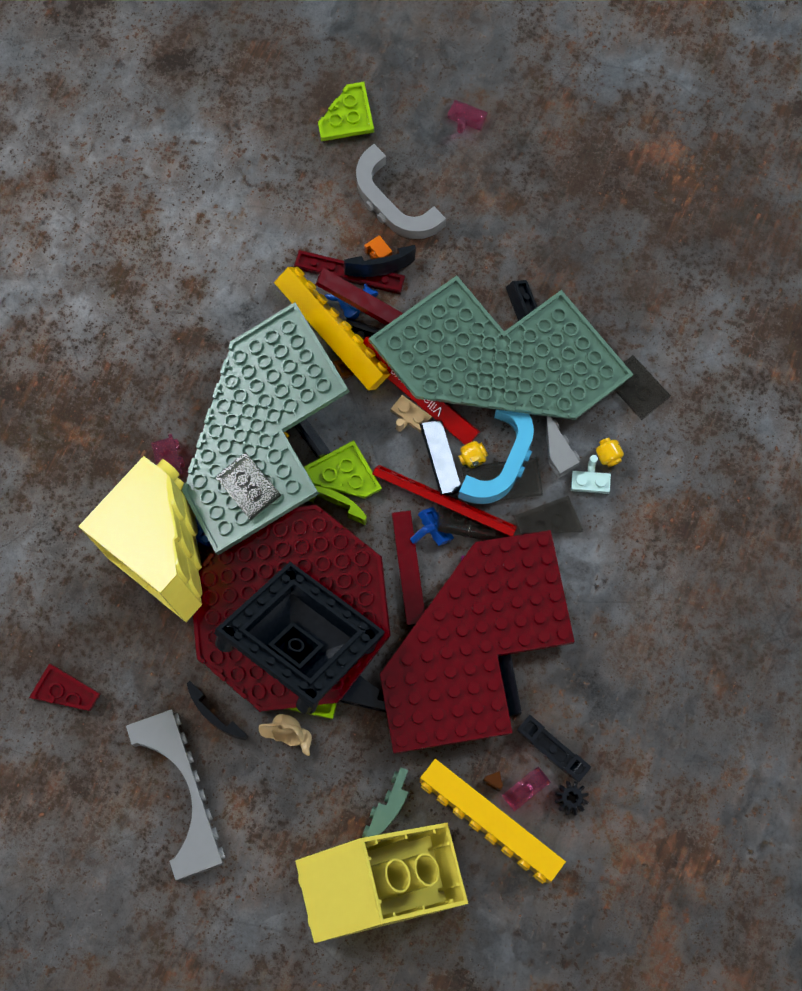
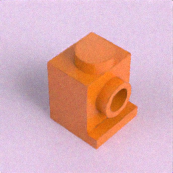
[364,235,392,259]

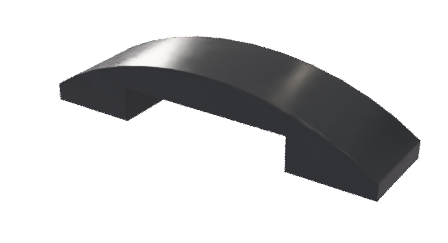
[344,245,416,277]
[187,681,248,740]
[517,715,591,783]

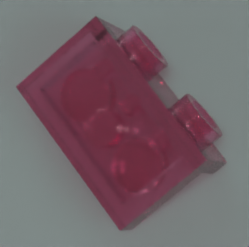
[151,434,185,474]

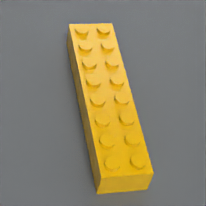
[420,759,566,884]

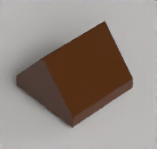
[483,771,503,791]

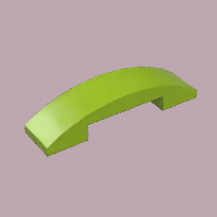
[308,486,367,525]

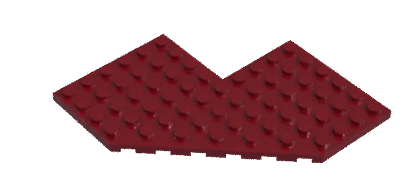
[380,530,575,754]

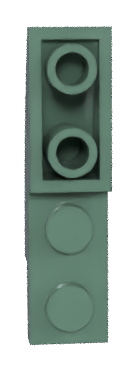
[362,767,409,837]

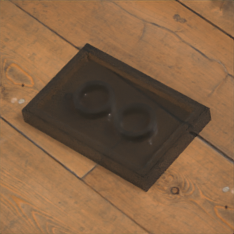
[614,355,671,420]
[216,452,281,520]

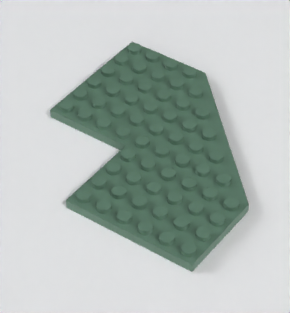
[368,275,634,420]
[182,302,350,555]

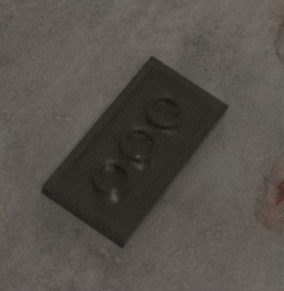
[462,457,543,505]

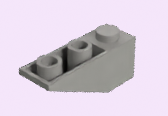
[545,416,580,479]

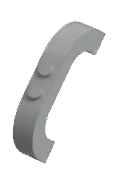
[356,144,446,239]

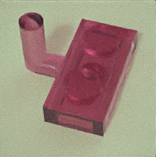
[448,100,488,133]

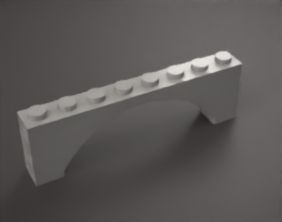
[126,709,226,881]

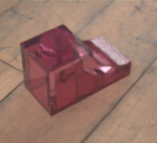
[502,766,551,812]

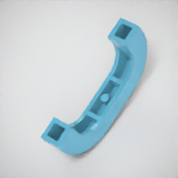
[458,409,534,504]

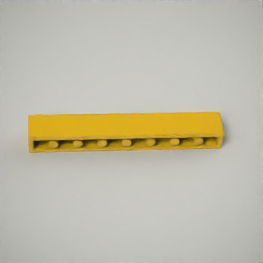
[274,267,391,390]

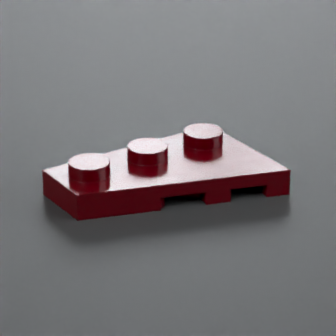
[29,663,101,711]

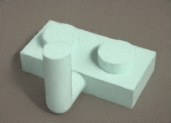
[571,455,611,494]

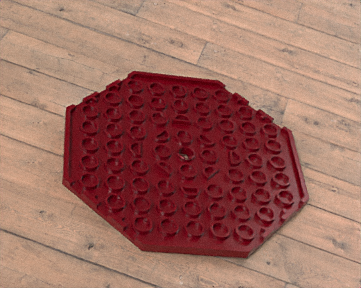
[193,505,391,712]

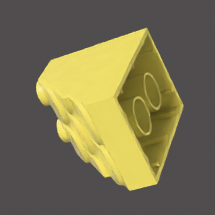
[79,456,202,622]
[295,822,468,943]

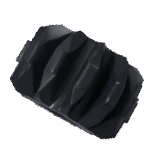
[554,781,589,816]

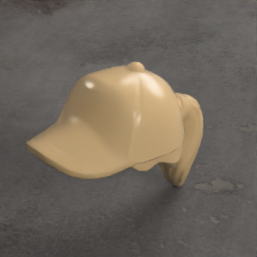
[259,714,312,756]

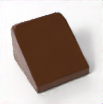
[332,360,354,380]

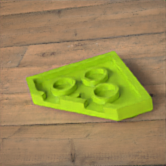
[318,82,374,141]
[304,440,382,499]

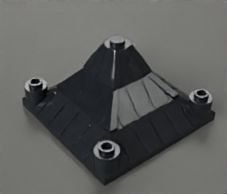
[214,562,385,714]

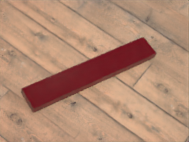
[294,250,405,295]
[315,268,403,325]
[392,510,425,626]

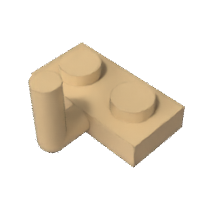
[391,395,432,433]

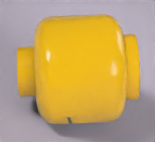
[596,438,624,467]
[458,441,488,469]

